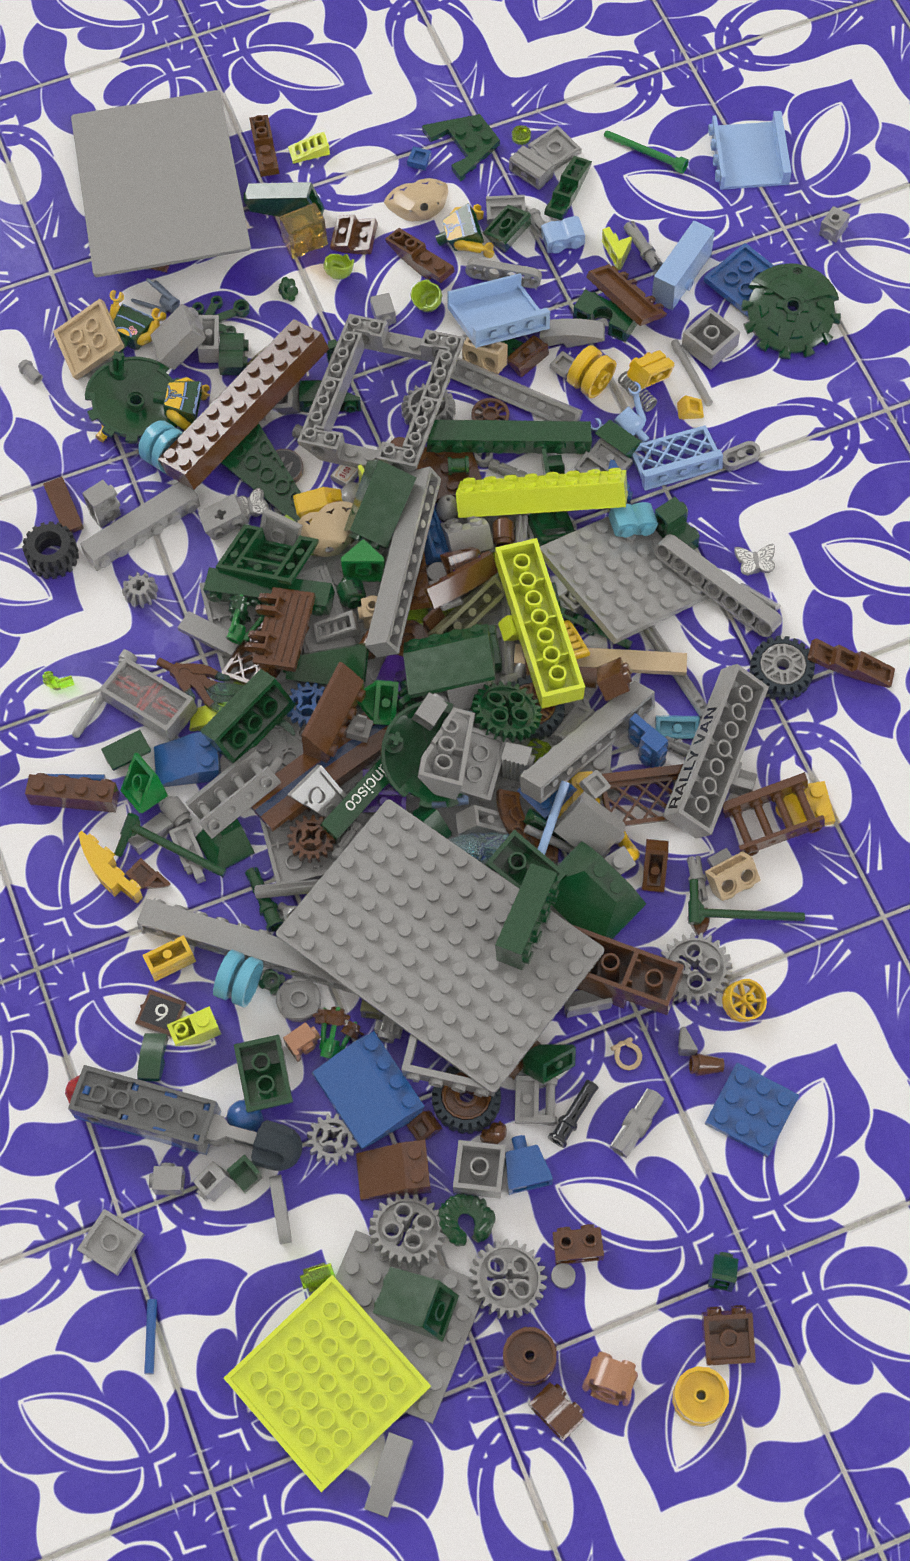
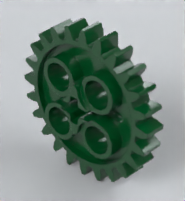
[470,680,542,743]

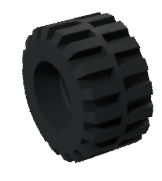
[22,521,79,579]

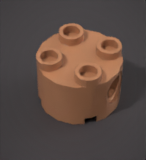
[582,1352,638,1406]

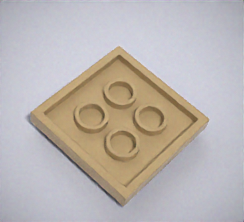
[53,299,124,380]

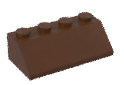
[301,662,366,763]

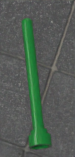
[604,130,689,174]

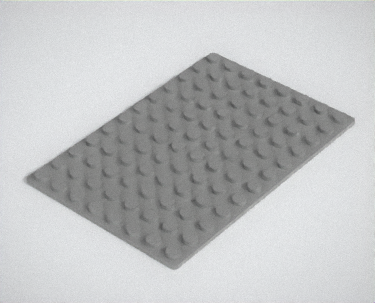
[71,90,251,277]
[276,800,604,1093]

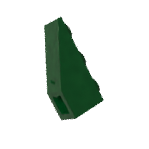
[299,380,361,413]

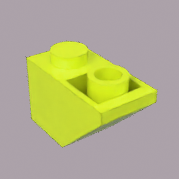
[167,1006,221,1046]

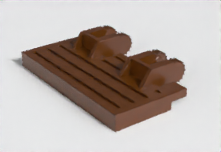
[586,264,667,326]
[244,587,316,672]

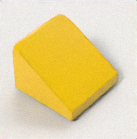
[677,395,704,420]

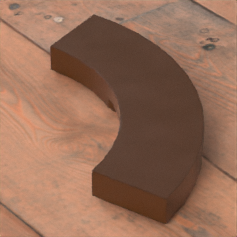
[496,789,559,864]

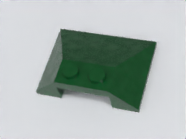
[216,524,319,585]
[551,841,646,939]

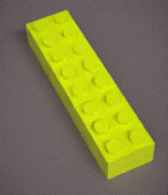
[456,468,628,518]
[495,538,585,709]

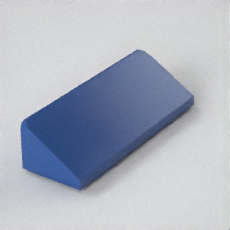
[424,506,449,565]

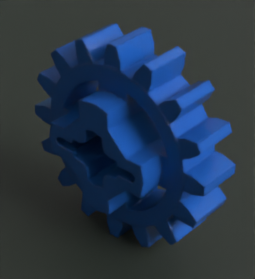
[287,682,325,728]

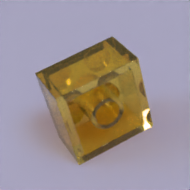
[279,203,328,259]

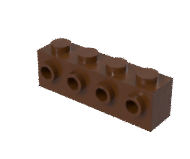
[25,773,120,813]

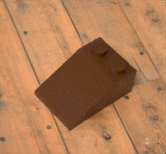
[356,1140,431,1201]

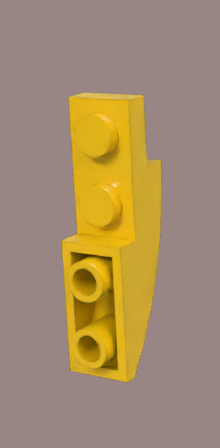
[78,831,143,904]

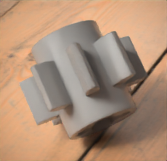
[374,1015,403,1043]

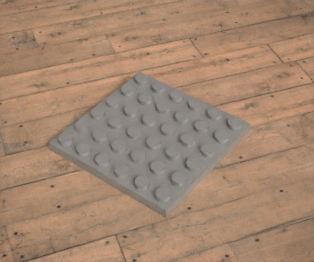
[540,517,709,644]
[336,1230,482,1424]

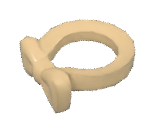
[610,1037,642,1071]

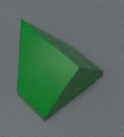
[358,680,399,725]

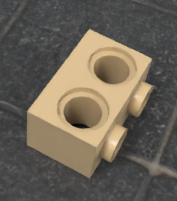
[462,338,508,374]
[705,851,761,901]

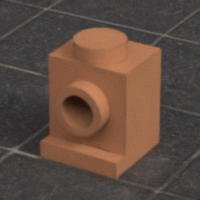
[283,1022,321,1062]

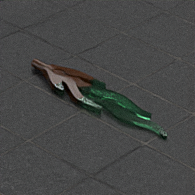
[156,657,295,736]

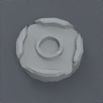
[276,977,322,1022]

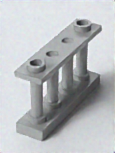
[185,747,281,838]

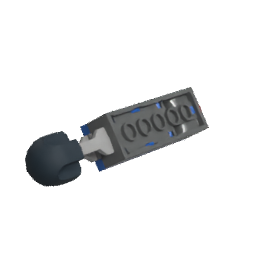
[65,1065,303,1171]

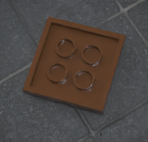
[415,447,482,504]

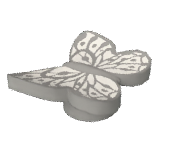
[238,488,269,519]
[734,543,775,575]

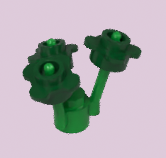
[226,594,274,645]

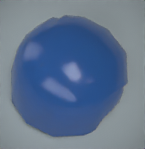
[226,1099,264,1133]

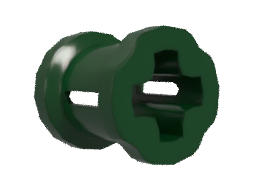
[448,456,469,475]

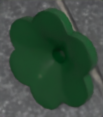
[278,277,298,302]

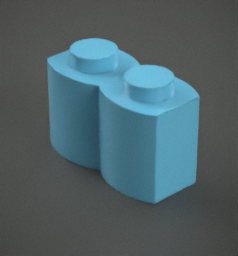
[608,502,658,538]

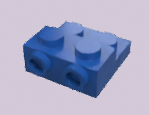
[627,713,669,768]

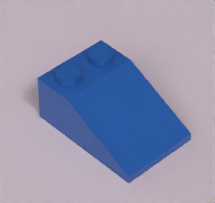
[154,732,221,787]

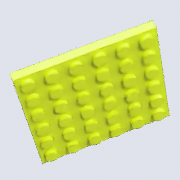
[224,1275,432,1492]

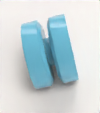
[139,421,183,474]
[213,949,263,1008]

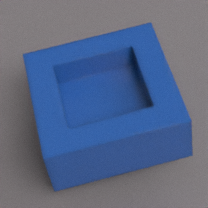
[407,146,432,171]

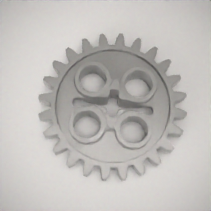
[661,932,733,1006]
[369,1193,446,1268]
[468,1239,547,1320]

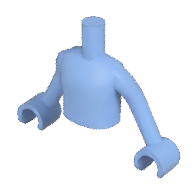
[591,382,649,442]

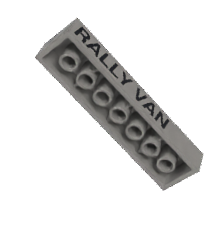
[663,664,769,839]

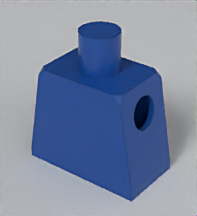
[506,1135,553,1195]

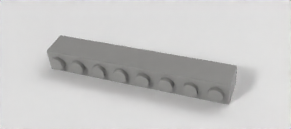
[520,681,655,803]

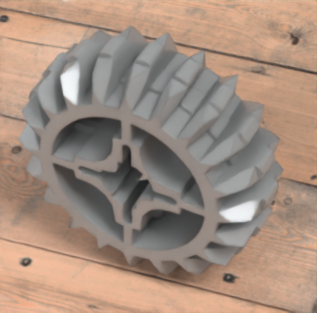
[401,383,456,427]

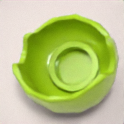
[323,254,354,280]
[410,280,443,312]

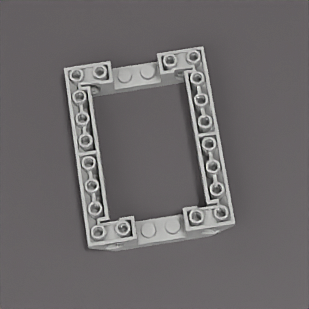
[297,314,465,473]

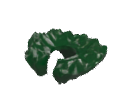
[438,1193,496,1247]

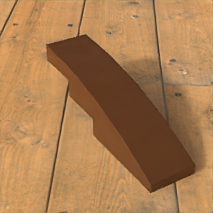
[424,552,498,609]
[808,638,895,688]

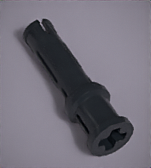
[547,1080,599,1148]

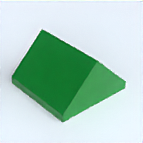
[341,539,385,582]
[120,753,169,813]

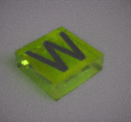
[527,738,552,763]

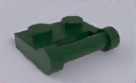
[528,511,576,546]

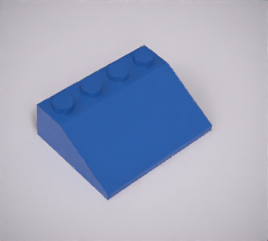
[312,1031,425,1150]

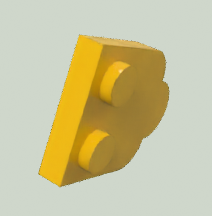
[775,781,835,826]

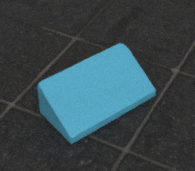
[655,715,700,739]

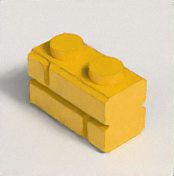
[627,350,675,389]
[142,935,196,982]

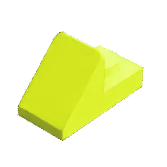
[602,227,632,270]

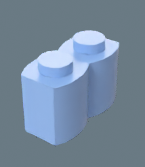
[541,216,585,253]

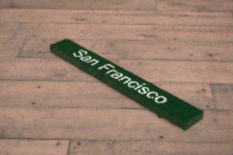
[320,758,389,840]

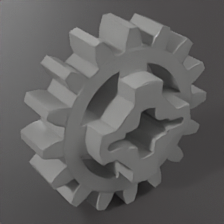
[307,1113,357,1166]

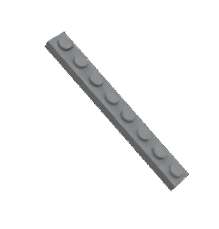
[430,358,583,421]

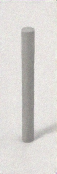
[671,339,713,406]

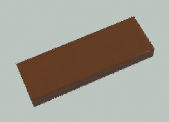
[43,477,84,533]

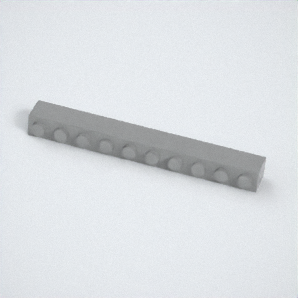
[365,467,441,657]
[137,898,352,993]

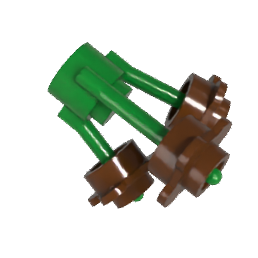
[312,1007,364,1059]

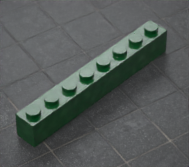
[426,420,592,455]

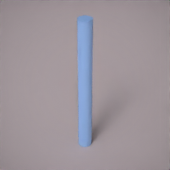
[538,780,570,855]

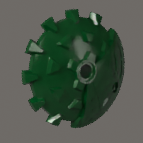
[741,263,841,359]
[85,351,179,444]
[381,701,475,808]

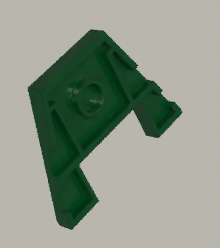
[422,114,500,181]

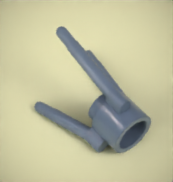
[131,278,180,314]

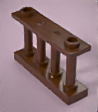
[722,772,825,856]

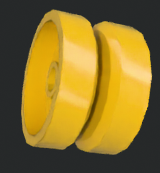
[567,345,617,399]
[672,1366,729,1427]

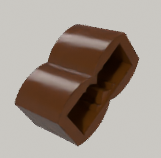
[528,1382,585,1442]

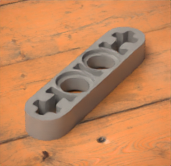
[465,258,542,288]

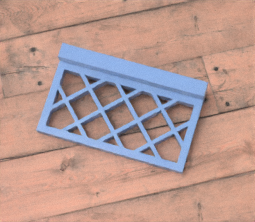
[631,425,723,490]

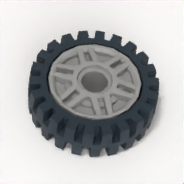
[750,636,815,701]

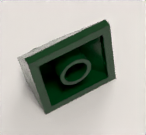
[195,819,255,869]

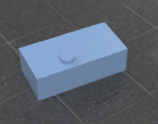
[652,221,715,310]

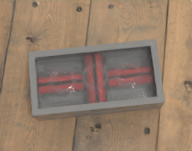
[99,657,198,741]

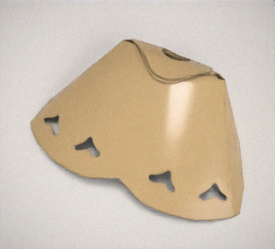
[384,178,449,221]
[297,501,353,557]

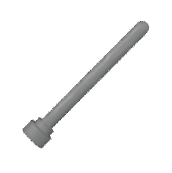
[72,649,138,738]

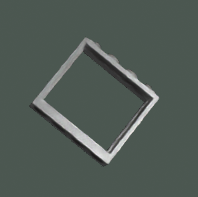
[401,1035,495,1097]

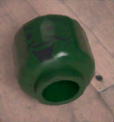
[336,576,366,609]

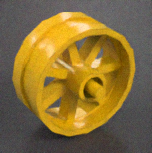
[722,979,767,1022]

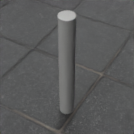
[524,825,575,853]

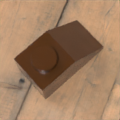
[642,839,669,892]

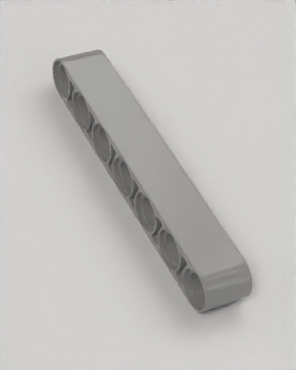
[653,534,782,637]

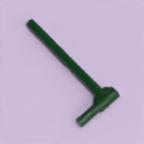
[114,813,227,877]
[688,879,805,925]

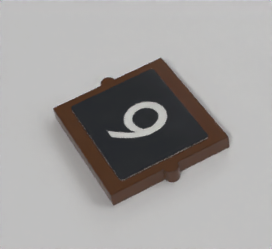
[135,990,187,1037]

